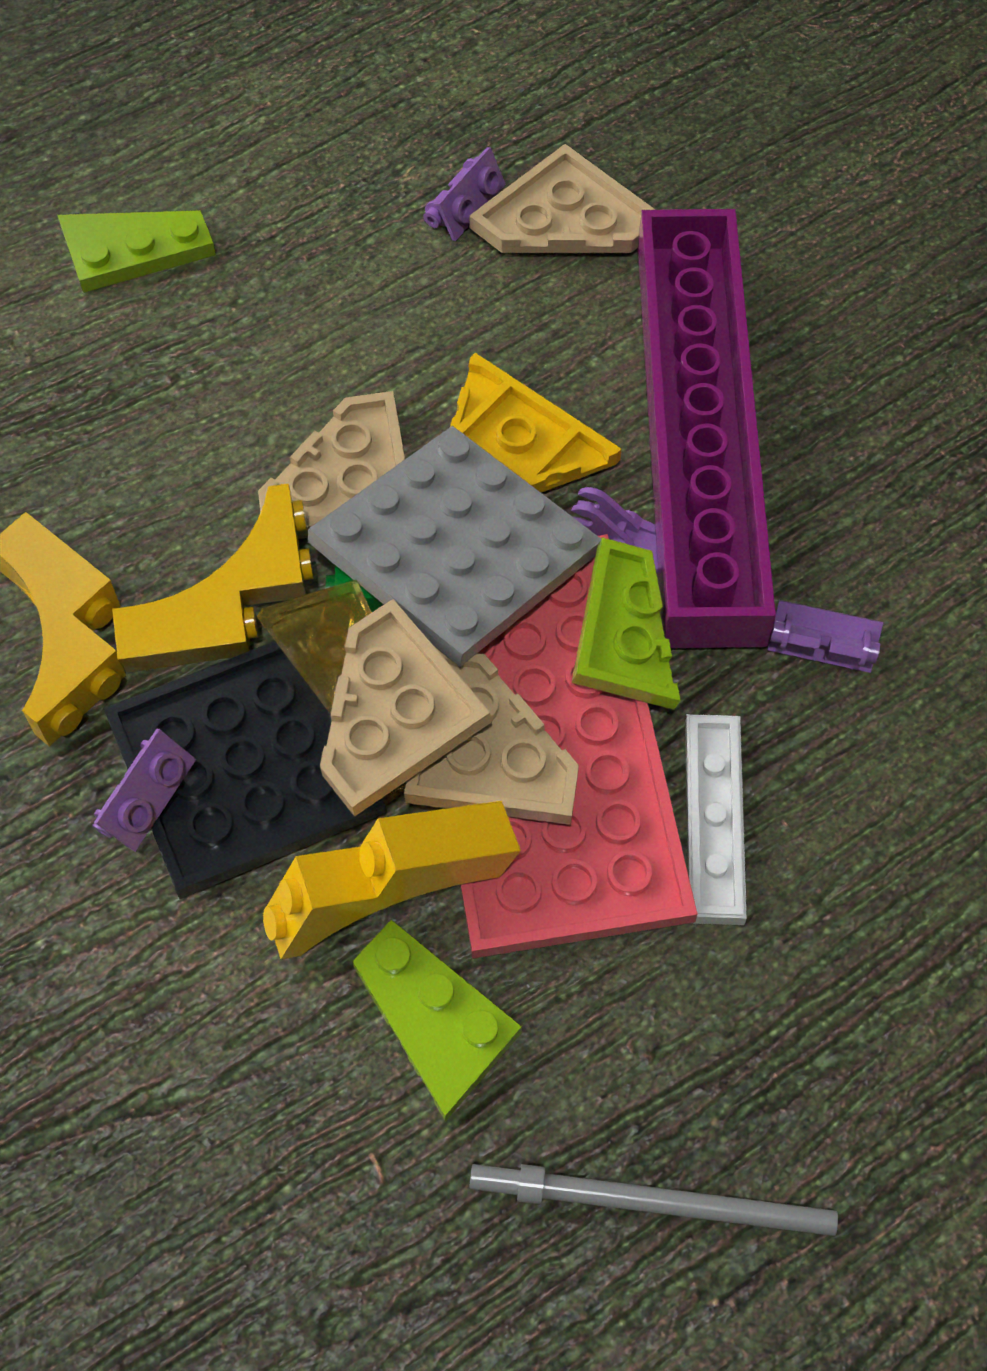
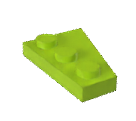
[57,210,216,293]
[571,537,681,710]
[353,920,522,1122]

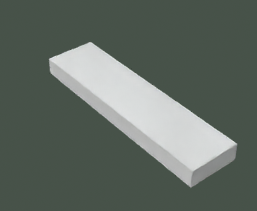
[685,714,747,925]

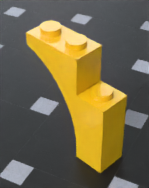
[112,483,314,673]
[0,512,126,747]
[263,801,521,959]

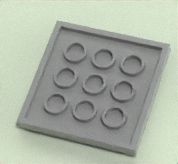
[308,426,601,667]

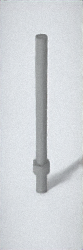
[469,1164,838,1236]

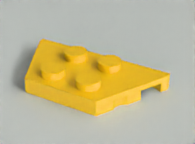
[450,353,622,493]

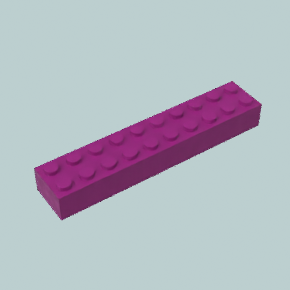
[638,209,776,648]

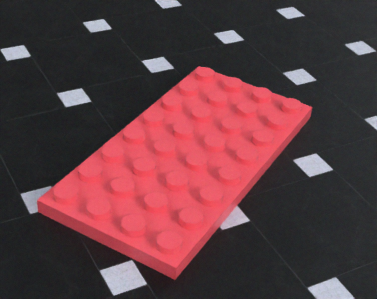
[433,534,698,959]

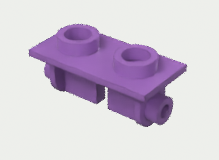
[423,147,506,241]
[768,600,883,673]
[92,729,196,852]

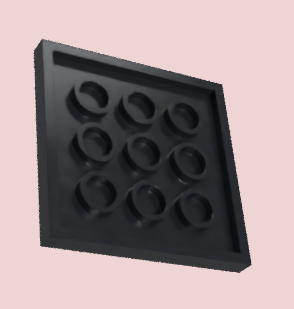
[104,630,386,899]

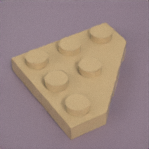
[469,144,655,253]
[258,391,405,539]
[320,599,491,816]
[404,648,579,825]

